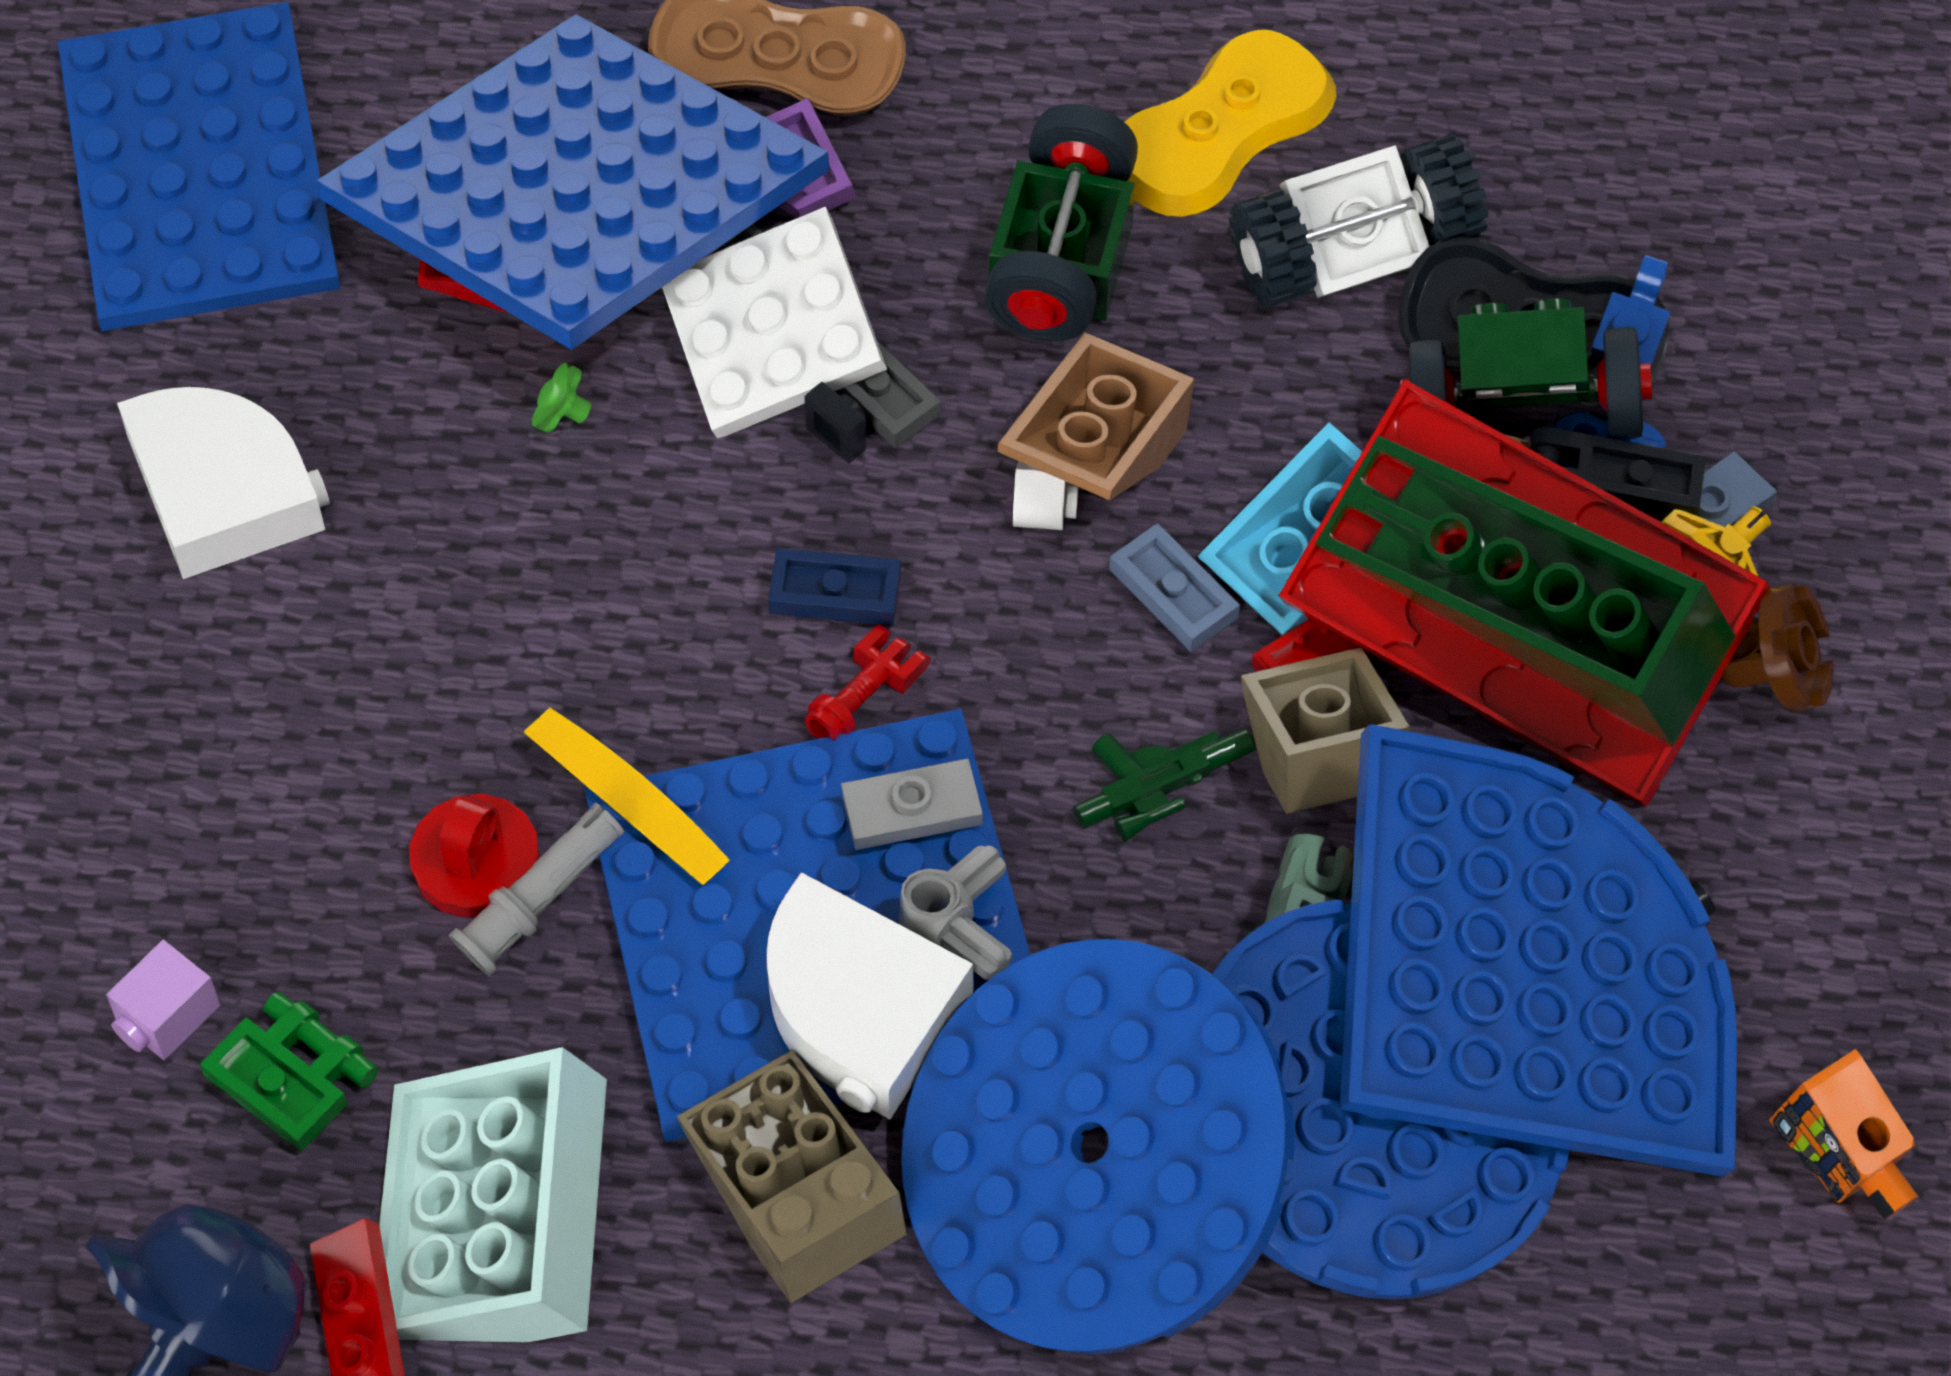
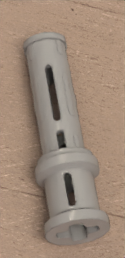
[448,802,624,977]

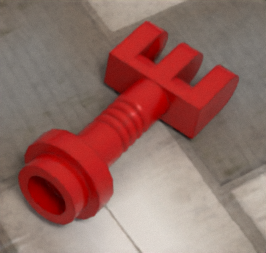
[805,624,931,741]

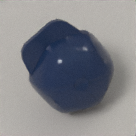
[86,1204,305,1376]

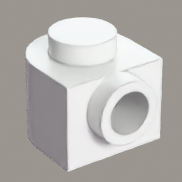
[1013,461,1079,530]

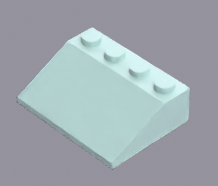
[379,1047,607,1342]

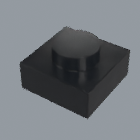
[804,382,867,464]

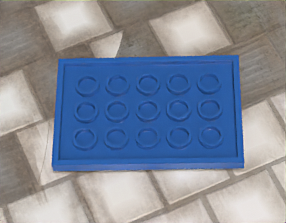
[58,2,341,331]

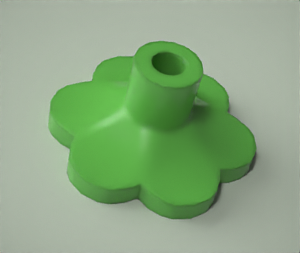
[531,362,591,433]

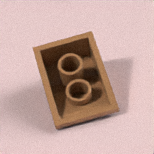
[998,332,1195,500]

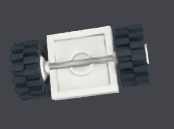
[1229,134,1488,308]

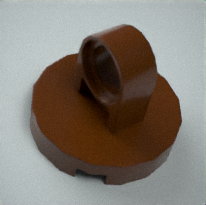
[1721,583,1834,712]

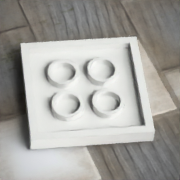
[662,207,887,438]

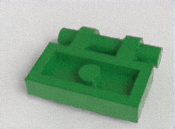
[200,991,379,1152]

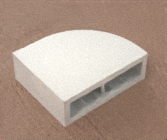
[117,387,330,579]
[767,872,973,1119]

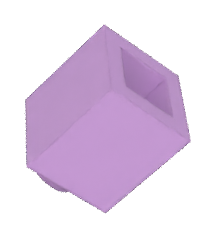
[106,939,220,1060]

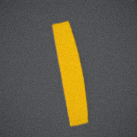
[524,707,730,885]

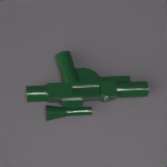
[1073,728,1255,843]

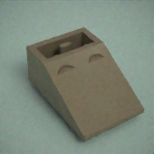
[677,1050,907,1304]

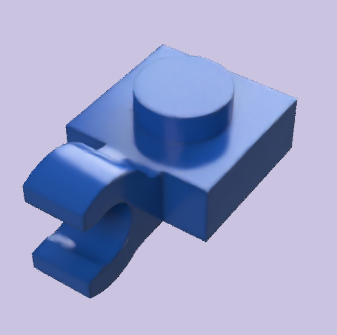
[1591,255,1671,367]

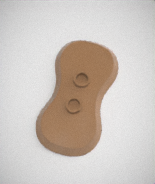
[648,0,906,116]

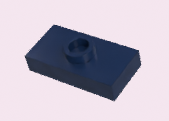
[768,548,902,626]

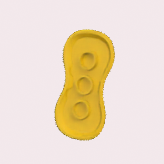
[1124,30,1336,217]

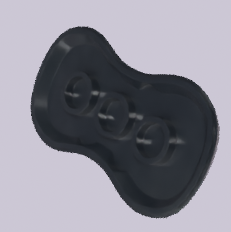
[1398,237,1669,408]

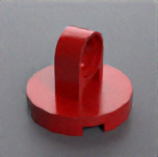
[409,793,540,918]

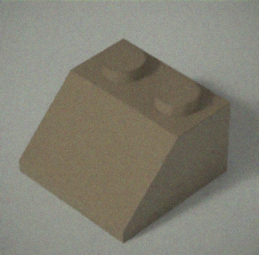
[1241,647,1410,814]

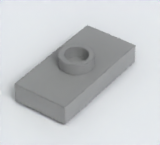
[841,759,983,850]

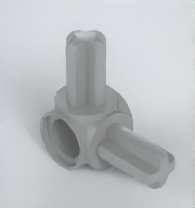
[899,845,1013,980]

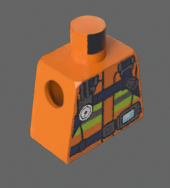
[1769,1049,1919,1220]

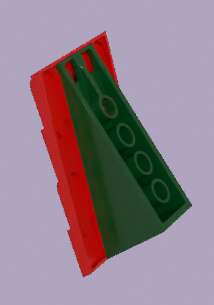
[1278,379,1770,808]

